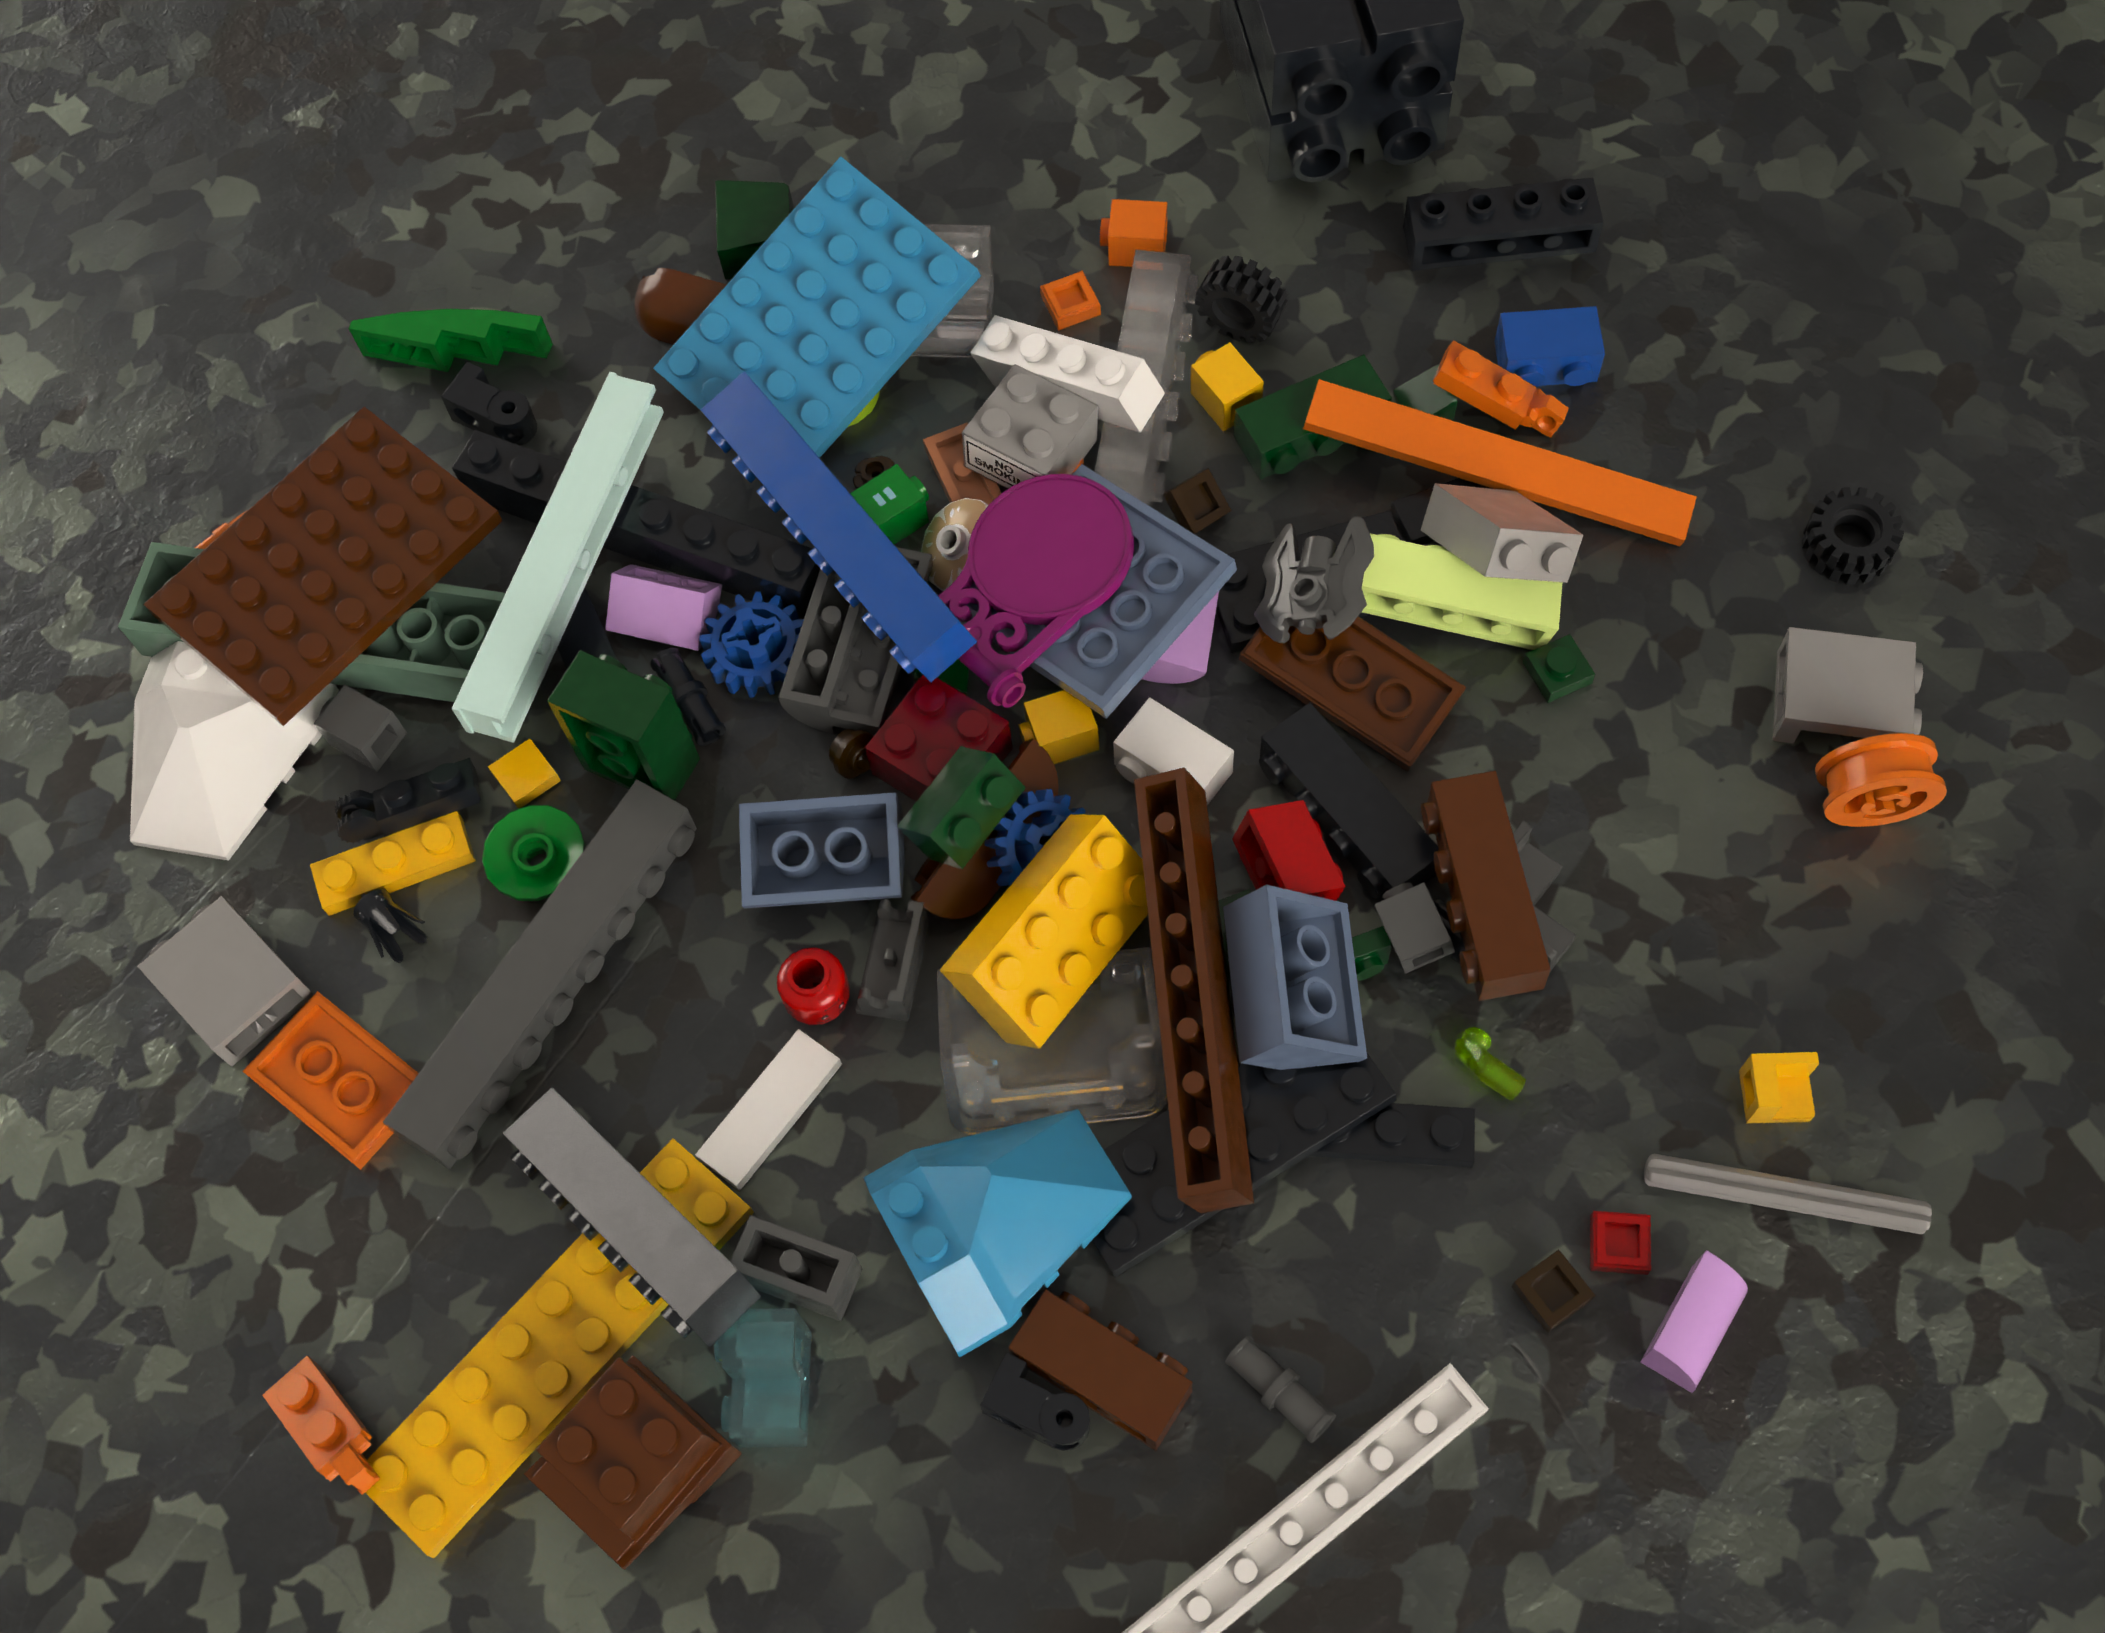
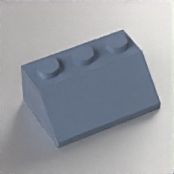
[739,792,905,909]
[1223,884,1367,1070]

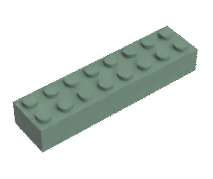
[118,542,505,702]

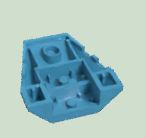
[863,1109,1132,1357]

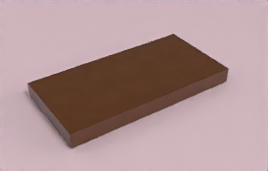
[1239,617,1466,772]

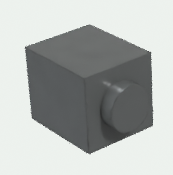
[314,684,407,772]
[1374,882,1455,974]

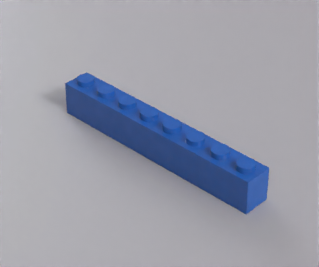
[701,371,977,682]

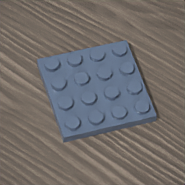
[965,464,1237,719]

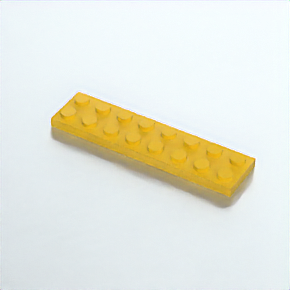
[365,1138,754,1558]

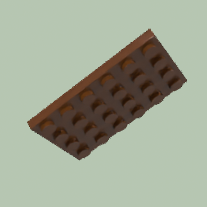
[144,407,503,726]

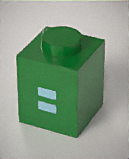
[850,464,929,545]

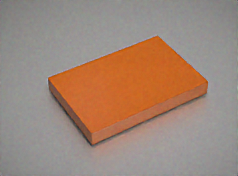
[243,991,419,1170]

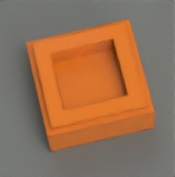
[1040,270,1101,331]

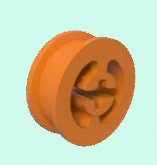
[1815,733,1947,827]

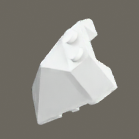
[130,641,339,861]

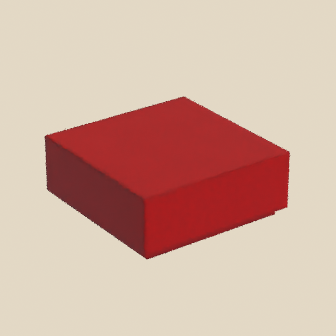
[1590,1211,1651,1275]

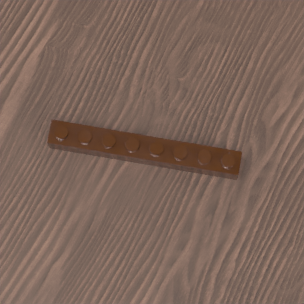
[1134,767,1254,1213]

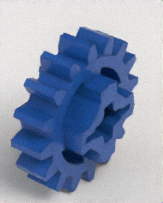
[699,591,804,698]
[984,789,1086,886]

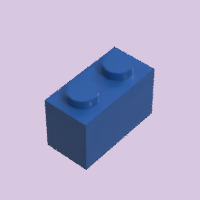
[1494,306,1605,387]

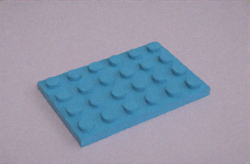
[653,156,981,458]

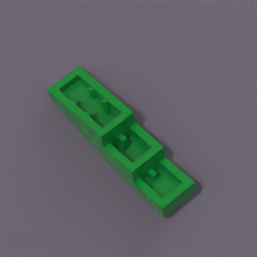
[348,309,553,372]

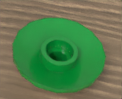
[482,805,586,901]

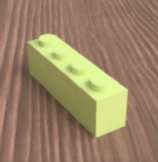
[1362,533,1563,650]

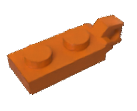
[1433,340,1569,438]
[262,1356,381,1495]

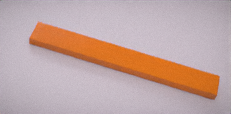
[1303,379,1697,547]

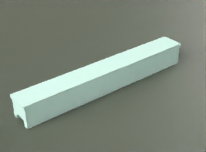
[452,372,664,743]

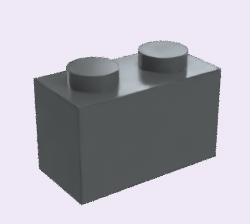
[730,1215,863,1321]

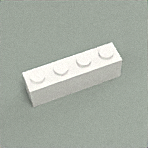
[970,315,1165,433]

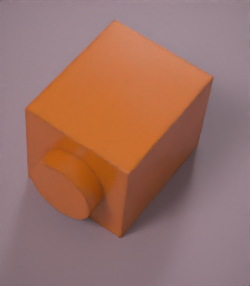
[1100,199,1168,269]

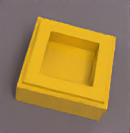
[488,738,561,809]

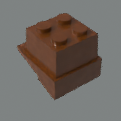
[524,1355,742,1570]

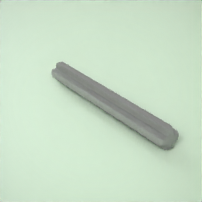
[1644,1153,1932,1234]

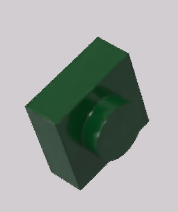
[1523,634,1595,703]

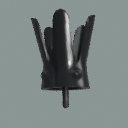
[354,889,427,963]

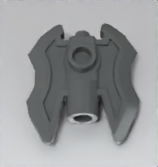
[1254,517,1374,643]

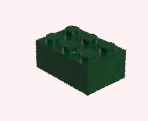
[547,650,700,801]

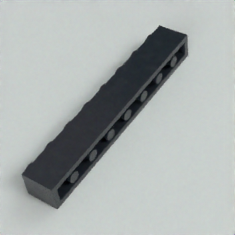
[452,430,820,619]

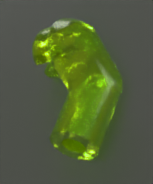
[1455,1027,1526,1101]

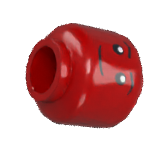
[777,947,850,1025]

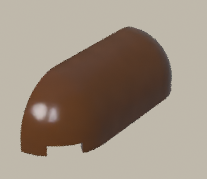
[634,268,727,345]
[911,739,1059,919]

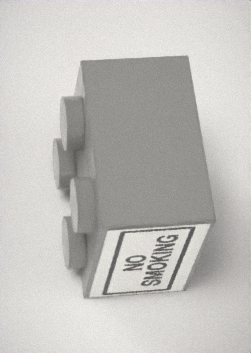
[962,364,1098,489]

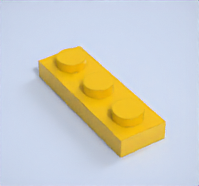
[310,811,476,916]

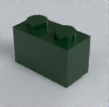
[897,746,1026,869]

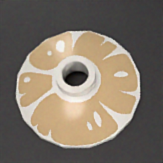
[921,498,988,591]

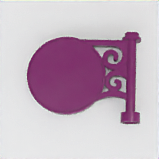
[938,474,1134,708]

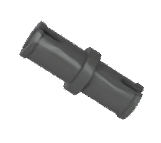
[1225,1335,1336,1443]

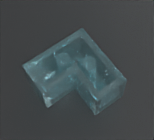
[714,1308,812,1448]

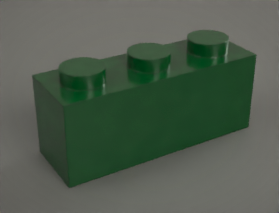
[1234,354,1392,480]

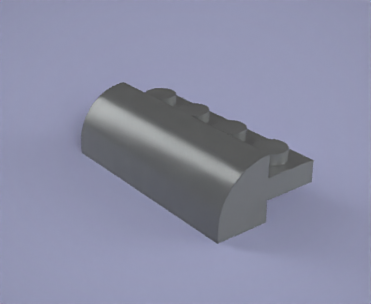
[779,547,933,735]

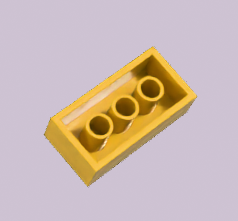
[940,814,1148,1049]

